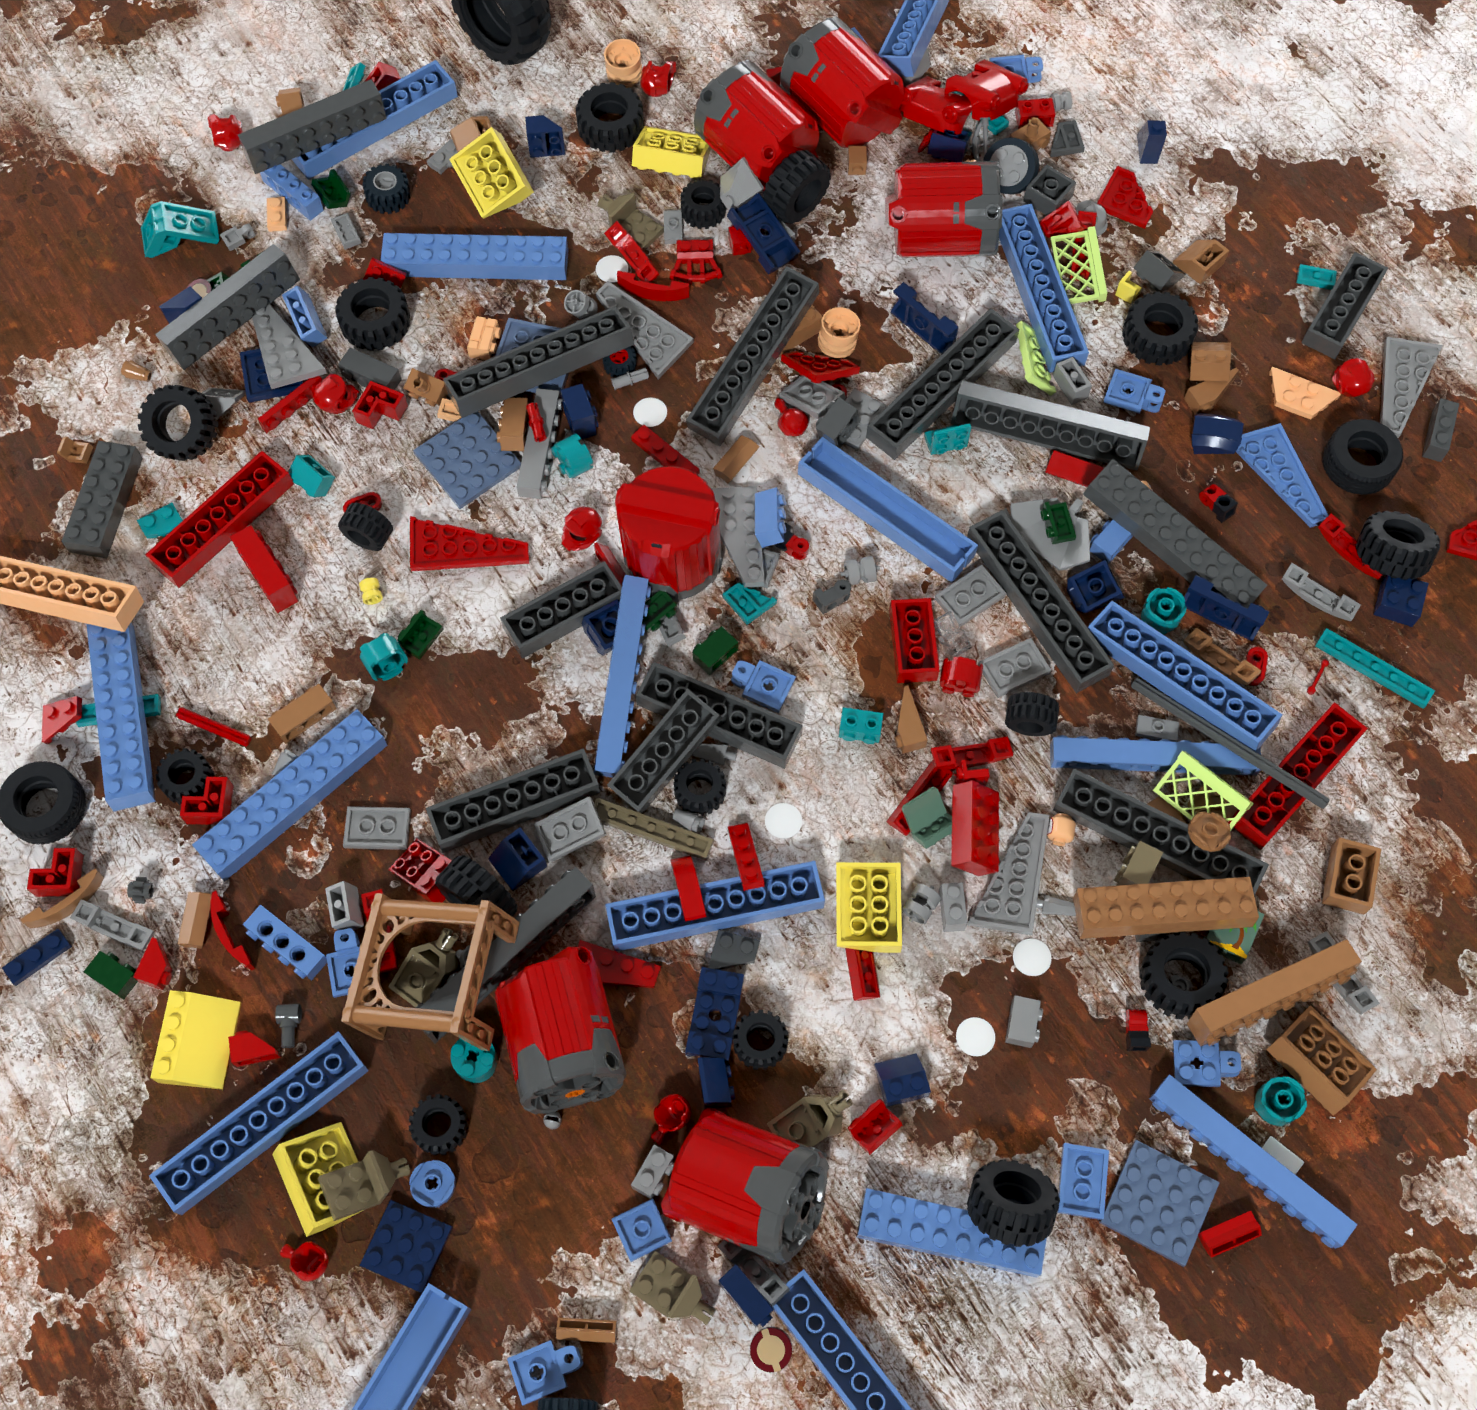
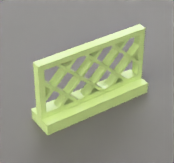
[1050,226,1107,304]
[1153,751,1254,831]

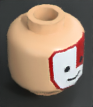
[1047,813,1076,846]

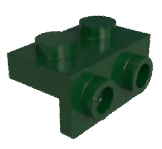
[311,169,350,209]
[1040,501,1076,545]
[642,590,678,633]
[397,610,444,660]

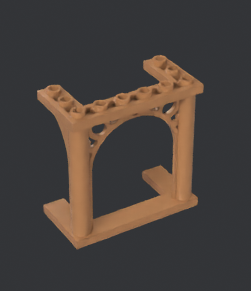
[341,893,520,1051]

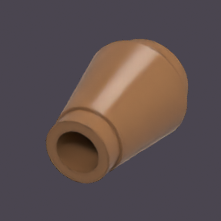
[121,360,152,382]

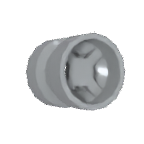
[1050,91,1072,112]

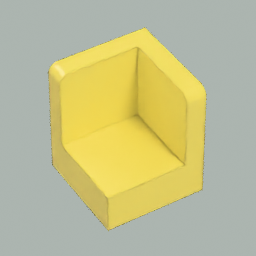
[1115,271,1142,304]

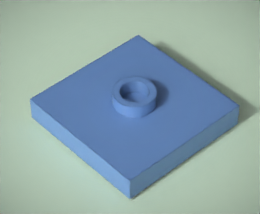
[612,1198,672,1262]

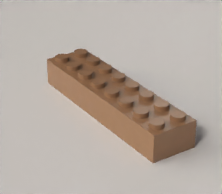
[1073,877,1259,939]
[1187,939,1362,1047]

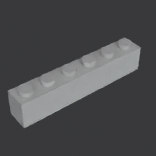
[517,388,563,499]

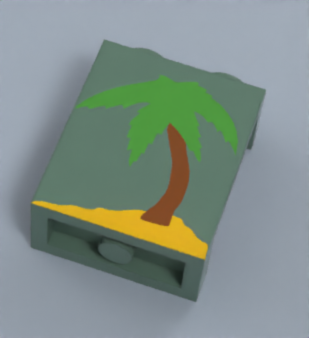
[1205,908,1265,965]

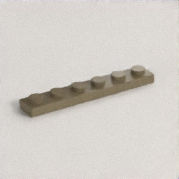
[594,798,714,861]

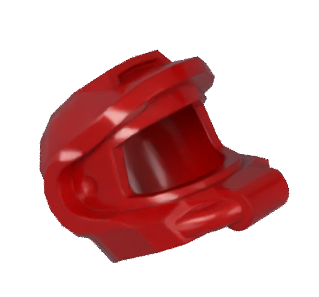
[640,61,676,97]
[208,114,243,151]
[1332,358,1375,397]
[313,374,359,414]
[561,506,602,552]

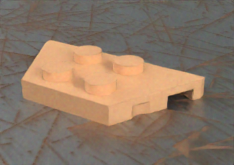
[1269,367,1341,420]

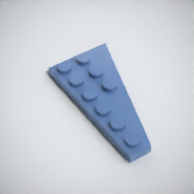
[1236,423,1329,528]

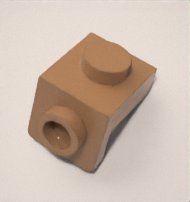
[57,436,93,464]

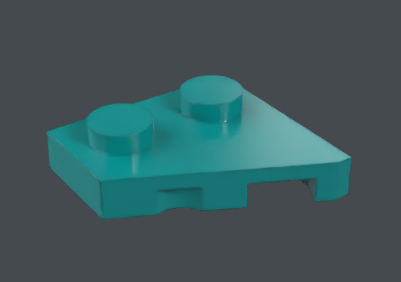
[137,503,183,539]
[722,583,777,625]

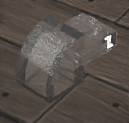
[934,611,972,657]

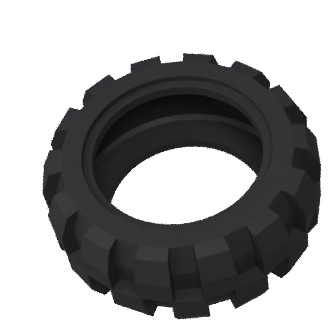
[451,0,551,65]

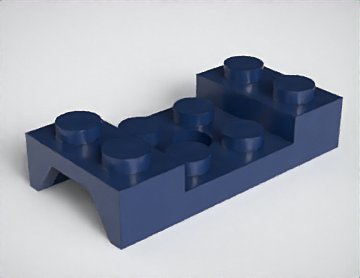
[727,193,801,275]
[890,282,958,355]
[1184,575,1269,641]
[685,967,744,1063]

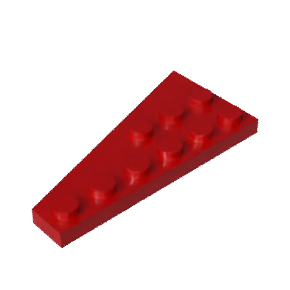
[410,516,529,571]

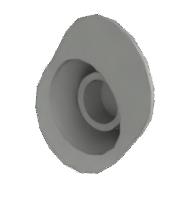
[1075,201,1107,236]

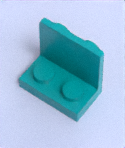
[924,423,971,455]

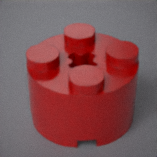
[939,657,984,697]

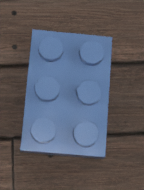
[1057,1143,1109,1220]

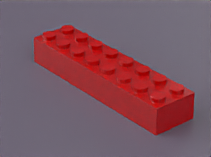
[145,451,294,588]
[1228,702,1368,850]

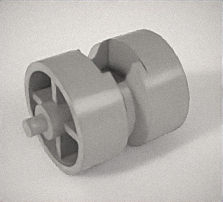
[564,290,598,320]
[840,556,880,585]
[902,884,941,924]

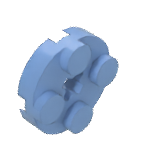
[409,1160,456,1208]

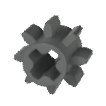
[127,877,154,904]

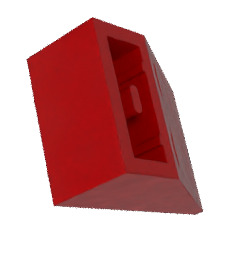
[389,838,452,903]

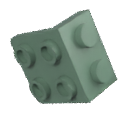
[902,787,952,849]

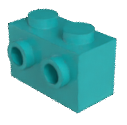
[288,455,335,498]
[839,707,883,744]

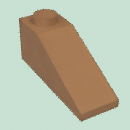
[1184,368,1239,415]
[894,686,928,754]

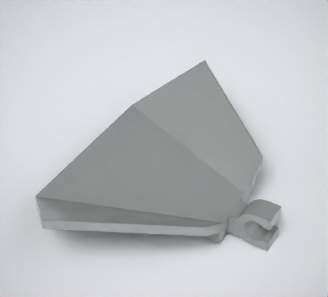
[1010,498,1090,571]

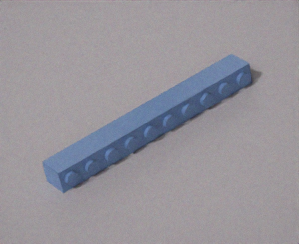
[593,575,651,778]
[1050,735,1261,776]
[1149,1074,1358,1249]

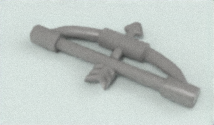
[967,117,996,162]

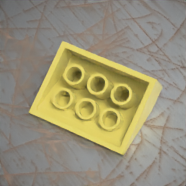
[632,126,711,179]
[449,127,534,219]
[836,862,902,953]
[150,990,242,1090]
[272,1122,364,1237]

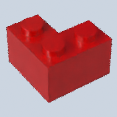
[352,381,408,429]
[180,777,234,825]
[27,848,84,897]

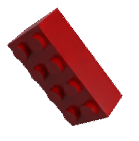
[230,525,298,614]
[889,598,940,683]
[951,780,1000,876]

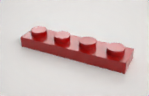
[258,376,322,433]
[631,425,700,474]
[727,823,765,891]

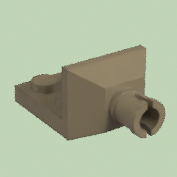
[598,193,664,251]
[389,928,460,1007]
[767,1090,853,1147]
[318,1150,410,1221]
[630,1251,717,1326]

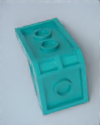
[141,201,220,258]

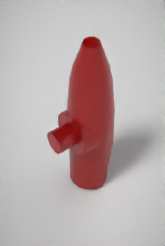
[918,130,933,153]

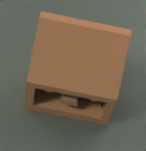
[450,116,492,152]
[1173,240,1229,284]

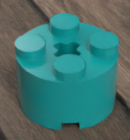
[551,433,593,479]
[1141,587,1186,635]
[360,633,408,681]
[451,1038,498,1083]
[1254,1076,1307,1127]

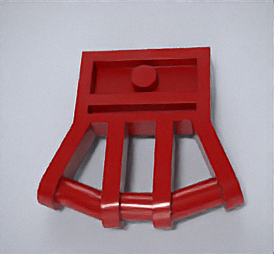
[670,239,722,284]

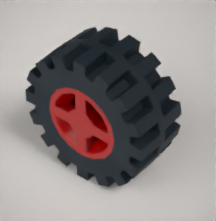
[603,346,637,378]

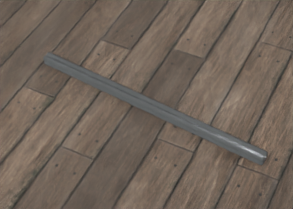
[1131,678,1330,809]

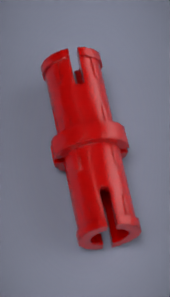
[526,403,547,442]

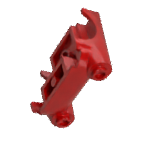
[944,59,1029,121]
[900,76,972,135]

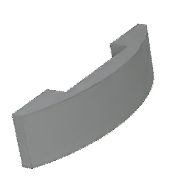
[1282,563,1361,621]
[70,899,154,951]
[1308,931,1380,1015]

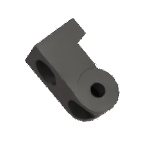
[812,580,851,614]

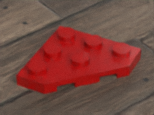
[1097,166,1153,229]
[781,351,860,383]
[1446,520,1477,561]

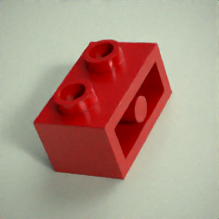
[1015,98,1056,129]

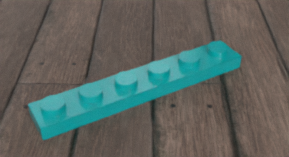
[1315,628,1435,709]

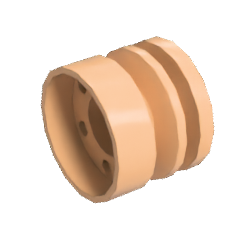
[604,39,642,88]
[818,307,861,358]

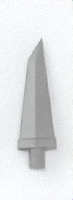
[692,743,737,765]
[1036,895,1076,916]

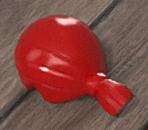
[774,398,808,437]
[651,1094,691,1145]
[280,1241,329,1282]

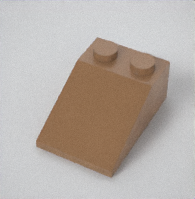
[1190,342,1231,381]

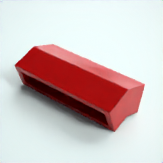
[1198,1211,1262,1258]

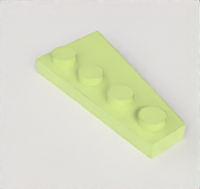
[1016,320,1056,396]

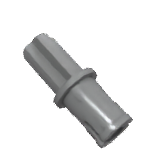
[611,368,649,390]

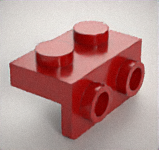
[954,759,990,786]
[848,1099,902,1155]

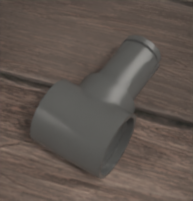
[275,1004,302,1048]

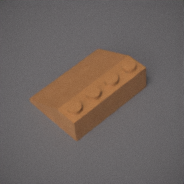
[1266,1005,1377,1116]

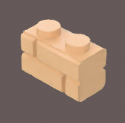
[467,316,502,360]

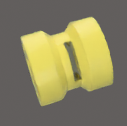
[359,578,383,605]

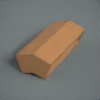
[713,435,760,484]
[177,892,211,949]
[556,1318,617,1344]

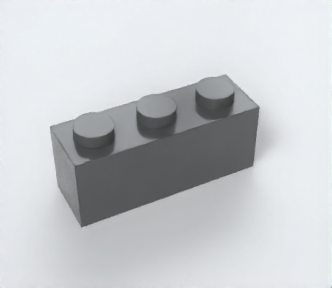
[338,348,402,390]
[1422,398,1460,462]

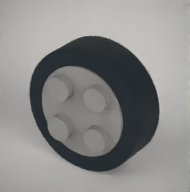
[983,138,1039,194]

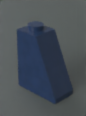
[1137,120,1167,164]
[718,1264,773,1328]

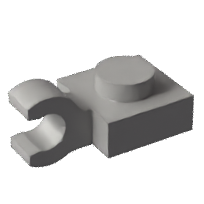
[220,223,256,251]

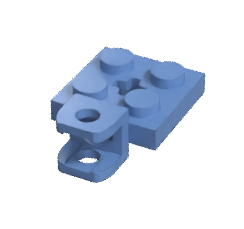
[989,55,1043,84]
[1103,369,1166,414]
[731,660,796,713]
[326,928,373,998]
[1173,1040,1241,1087]
[507,1340,583,1406]

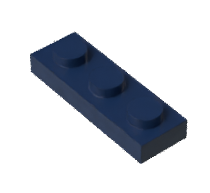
[2,928,72,986]

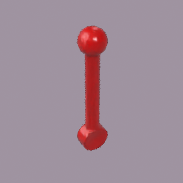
[1307,659,1329,695]

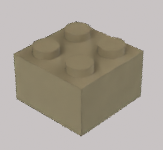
[1114,841,1163,886]

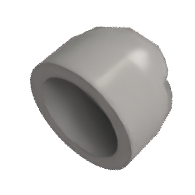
[543,1111,562,1130]

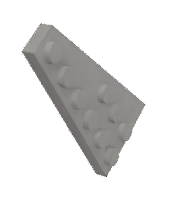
[596,281,694,380]
[252,304,327,389]
[1380,337,1443,438]
[711,486,765,587]
[968,812,1050,935]

